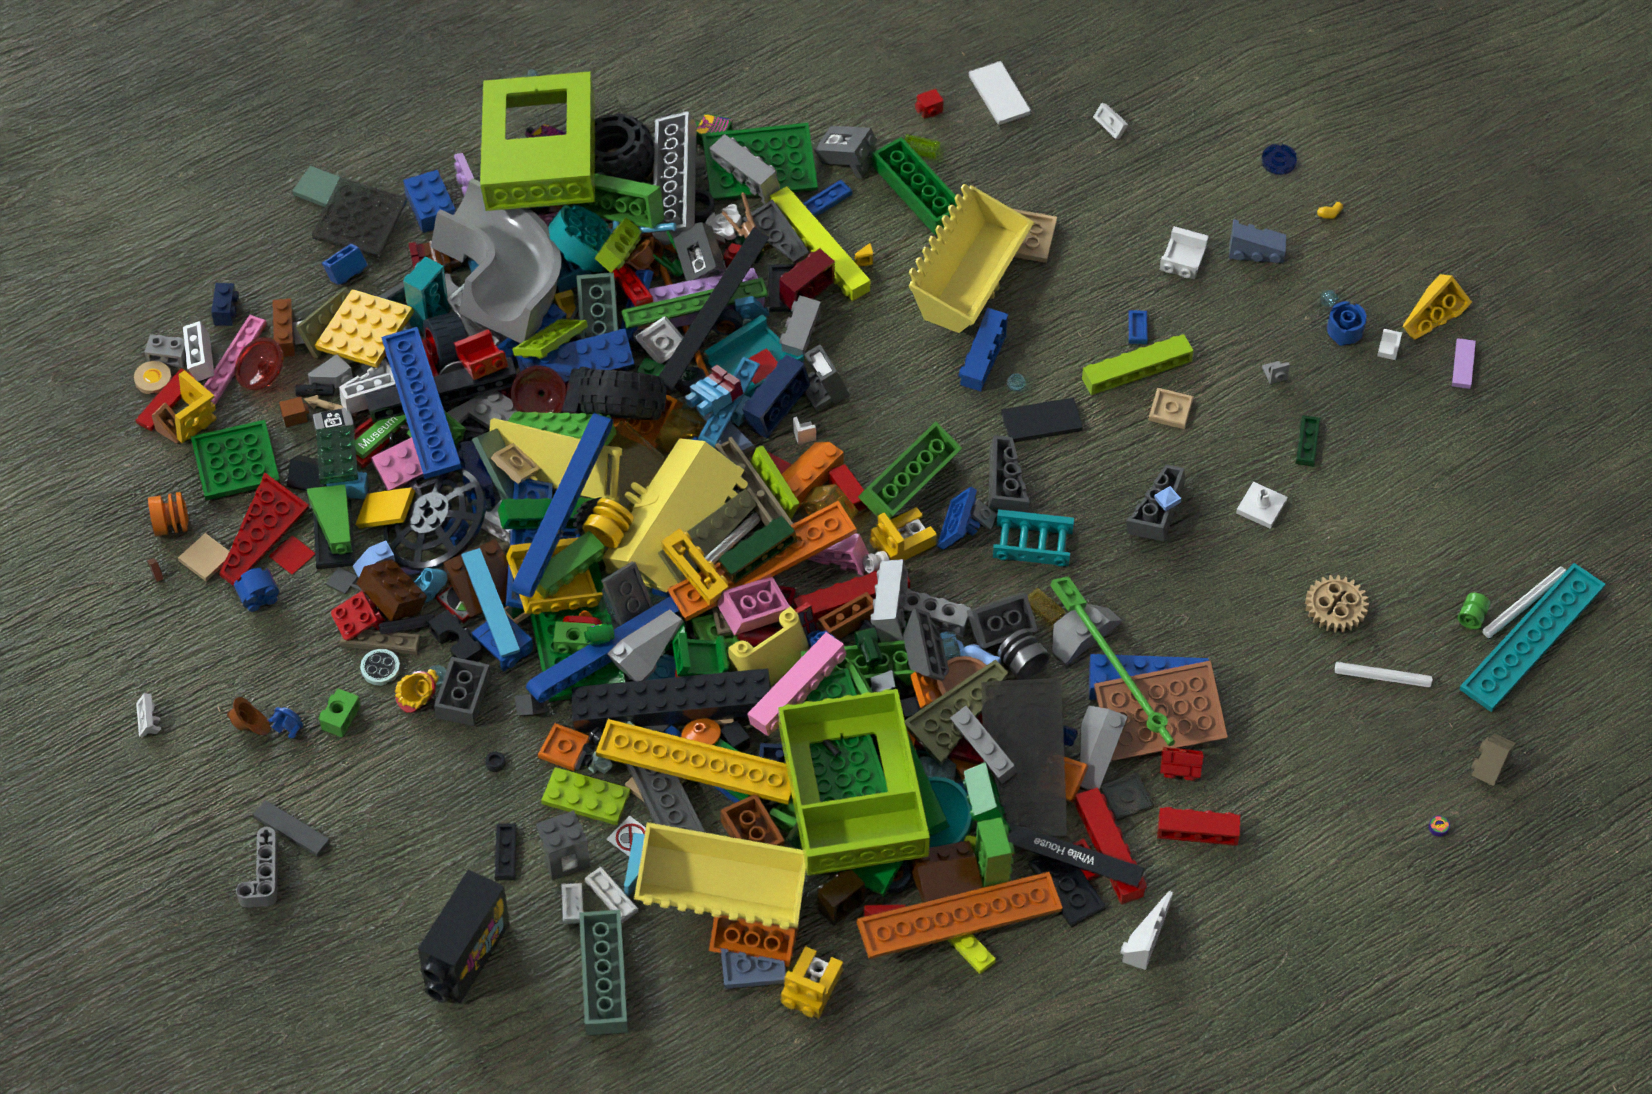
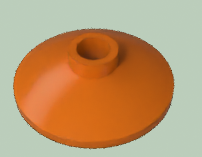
[681,718,721,745]

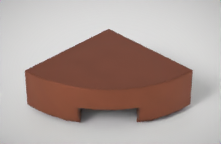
[147,558,164,582]

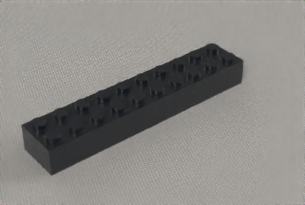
[572,668,771,733]

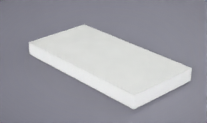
[969,61,1031,125]

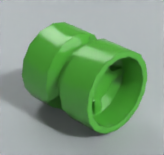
[1458,593,1491,630]

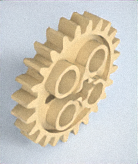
[1305,575,1369,633]

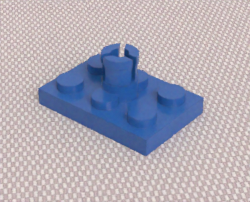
[937,487,980,550]

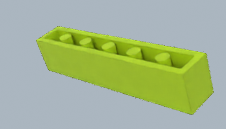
[1082,334,1194,395]

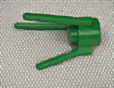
[653,231,683,277]

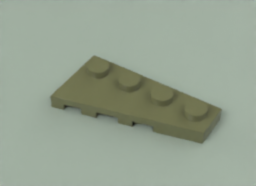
[296,287,350,358]

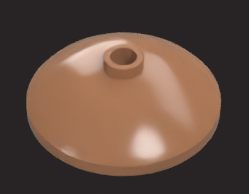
[937,656,992,699]

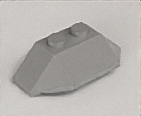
[1052,604,1122,666]

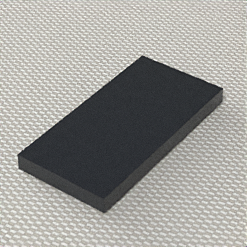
[1001,397,1083,442]
[313,499,355,569]
[1028,855,1106,927]

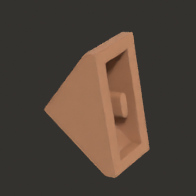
[152,403,179,443]

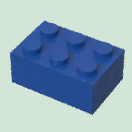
[403,170,455,233]

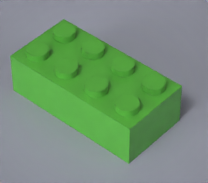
[975,818,1014,888]

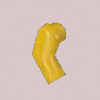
[1317,202,1343,219]

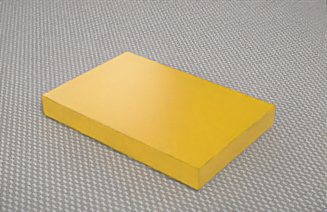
[355,487,415,528]

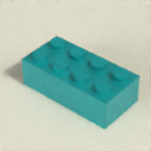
[403,256,450,333]

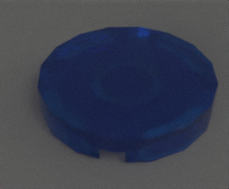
[1261,144,1297,175]

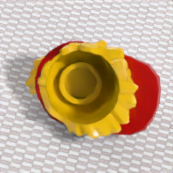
[395,669,439,713]

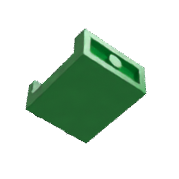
[672,632,729,677]

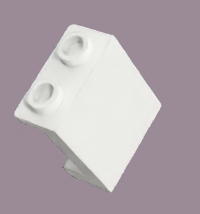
[1160,226,1208,280]

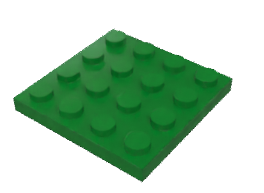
[191,420,280,501]

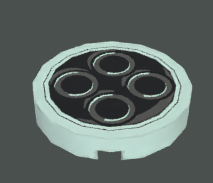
[360,649,400,686]

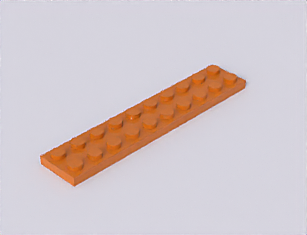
[668,501,857,621]
[857,872,1063,959]

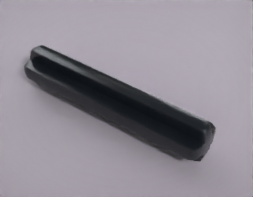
[379,614,435,634]

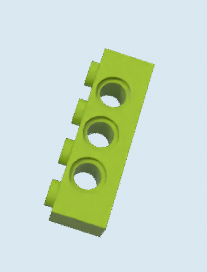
[594,217,642,273]

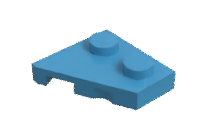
[734,296,770,320]

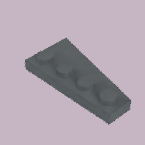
[742,199,810,265]

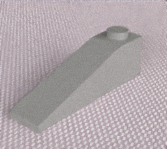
[607,609,683,681]
[1080,706,1128,790]

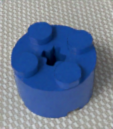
[1327,301,1366,346]
[234,568,279,612]

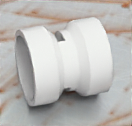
[863,551,889,573]

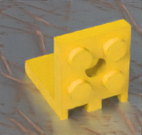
[175,370,217,443]

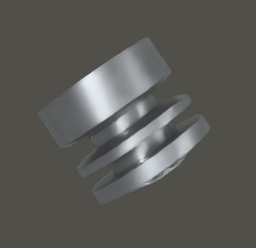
[998,629,1050,681]

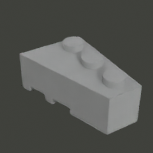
[779,296,821,356]

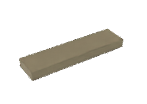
[340,629,421,655]

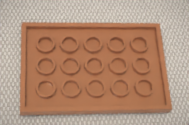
[1094,661,1228,762]

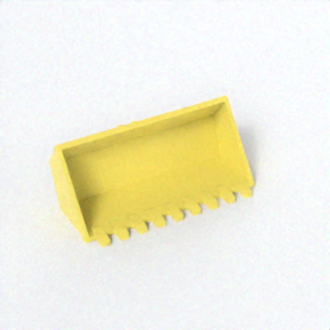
[908,184,1034,333]
[602,439,748,593]
[634,822,806,929]

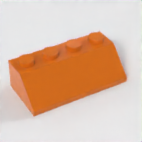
[781,442,844,509]
[709,915,799,967]

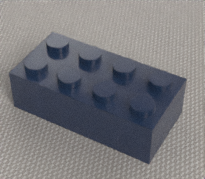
[742,354,811,438]

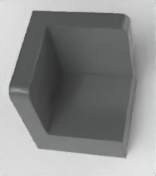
[515,693,547,715]

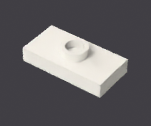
[562,883,583,924]

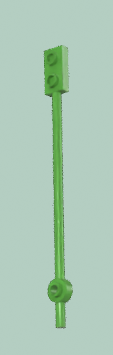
[1050,576,1175,746]

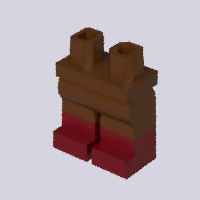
[408,241,461,274]

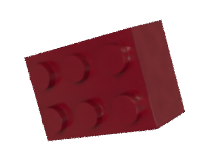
[779,248,835,310]

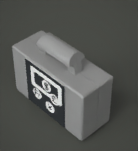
[313,408,355,440]

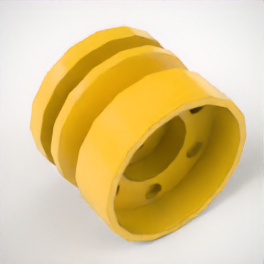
[583,498,634,549]

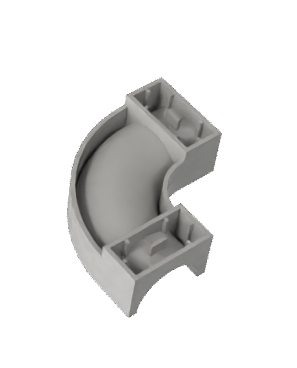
[431,178,561,343]

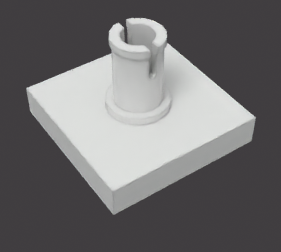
[636,316,683,364]
[1236,482,1288,529]

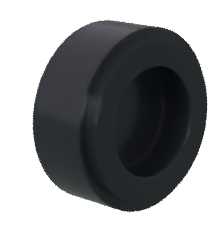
[485,751,505,772]

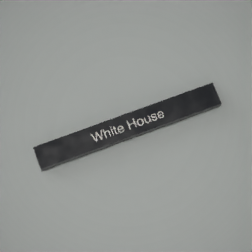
[1007,822,1145,888]

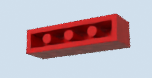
[1157,807,1240,846]

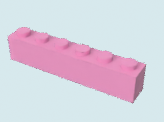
[748,632,846,736]

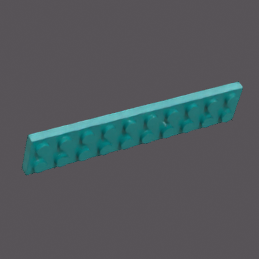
[1459,563,1606,712]

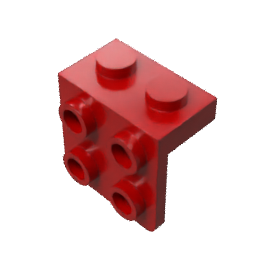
[331,591,385,641]

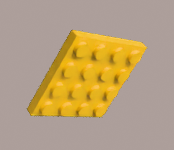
[315,289,415,368]

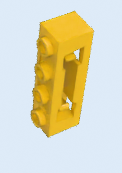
[661,528,729,606]

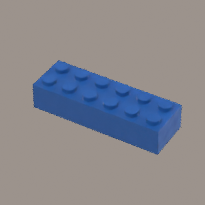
[516,329,635,396]
[1089,654,1209,700]

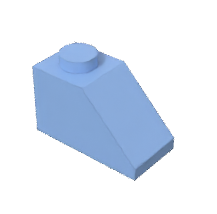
[353,541,395,578]

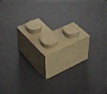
[1471,733,1516,786]

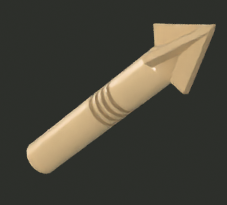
[305,395,358,417]

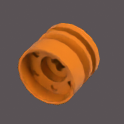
[148,492,189,537]

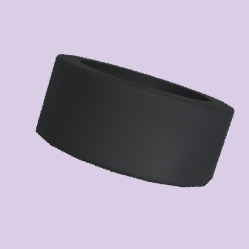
[695,189,715,224]

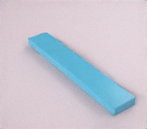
[462,548,520,658]

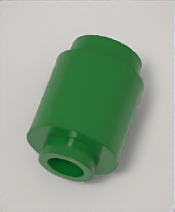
[584,623,615,646]

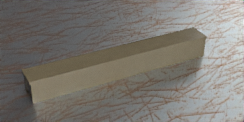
[715,437,793,526]

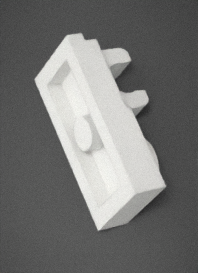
[1094,103,1128,139]
[136,693,161,737]

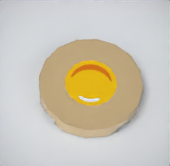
[134,361,172,394]

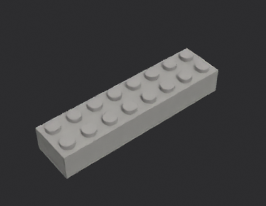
[652,112,696,245]

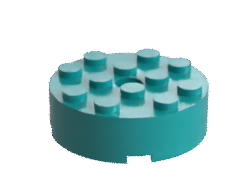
[548,205,611,272]

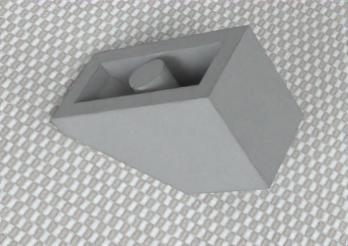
[308,354,353,388]

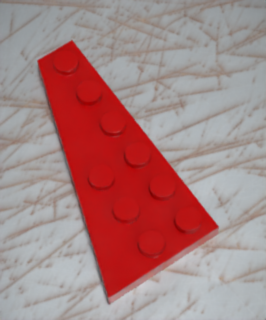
[220,472,309,586]

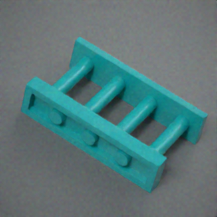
[993,509,1074,566]

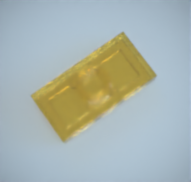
[1028,588,1065,626]

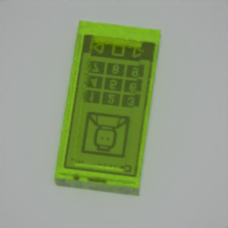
[904,134,940,159]

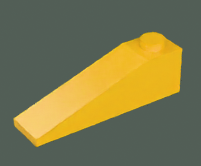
[1402,274,1472,340]

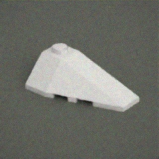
[1120,891,1173,970]

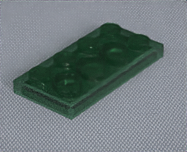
[316,425,358,485]

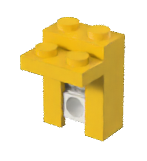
[870,507,937,561]
[781,946,843,1018]

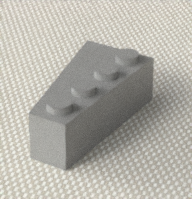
[710,134,780,204]

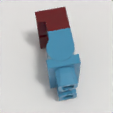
[685,365,744,416]

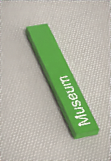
[349,415,407,459]

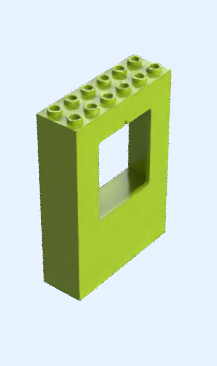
[480,72,595,211]
[778,689,930,876]

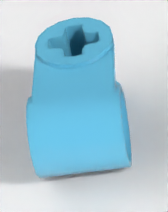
[414,568,447,603]

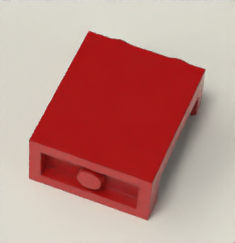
[454,329,508,380]

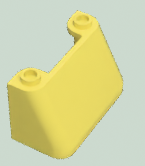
[728,606,810,686]

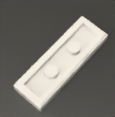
[585,867,638,923]

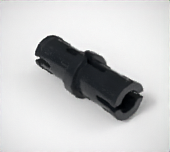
[295,383,334,396]

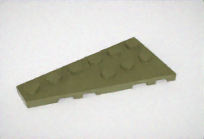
[905,659,1008,766]

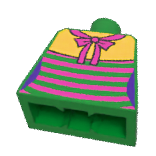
[695,114,733,146]

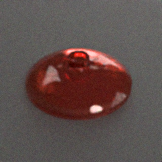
[235,337,284,390]
[511,365,567,413]

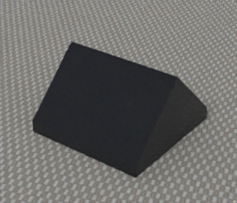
[287,455,335,491]

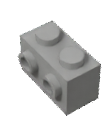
[145,334,186,368]

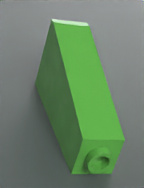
[307,484,352,554]

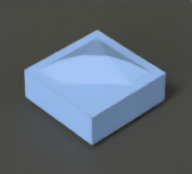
[1154,486,1181,511]

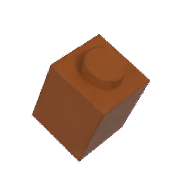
[279,397,309,427]

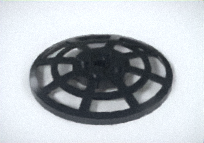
[383,469,486,571]

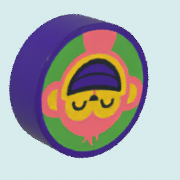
[1429,816,1450,837]

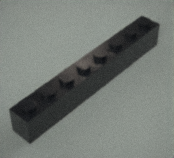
[365,357,519,423]

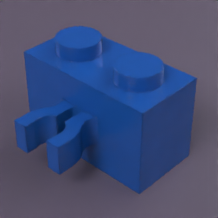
[322,244,368,285]

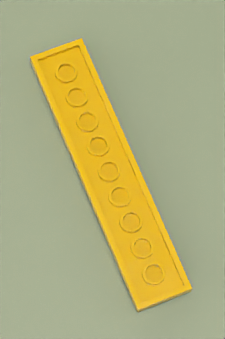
[596,719,792,805]

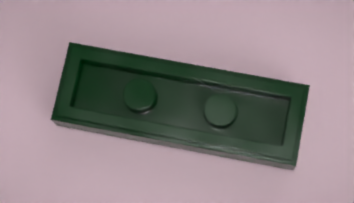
[1295,415,1321,467]

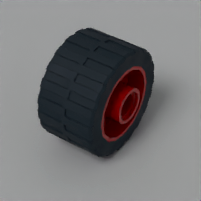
[423,312,467,373]

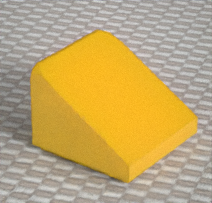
[855,244,873,267]

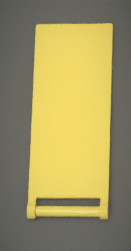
[490,418,622,503]

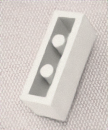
[183,321,214,381]

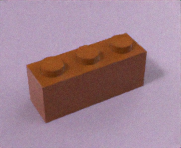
[273,298,295,357]
[818,592,874,640]

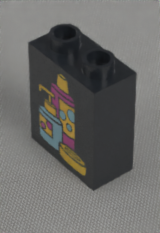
[418,869,510,1003]

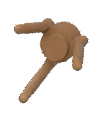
[722,192,756,239]

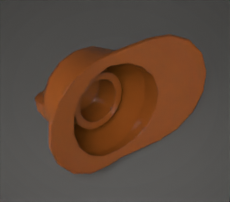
[624,240,654,270]
[227,697,271,735]

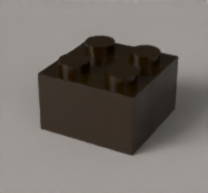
[818,869,865,926]

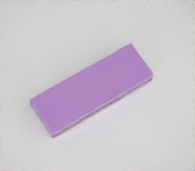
[1452,338,1476,389]

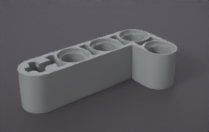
[236,827,278,907]

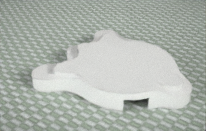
[705,204,742,240]

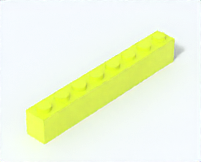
[769,186,870,301]

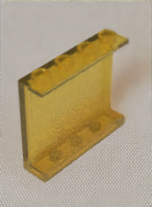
[606,418,666,513]

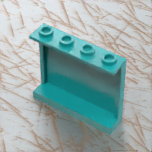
[704,314,804,398]

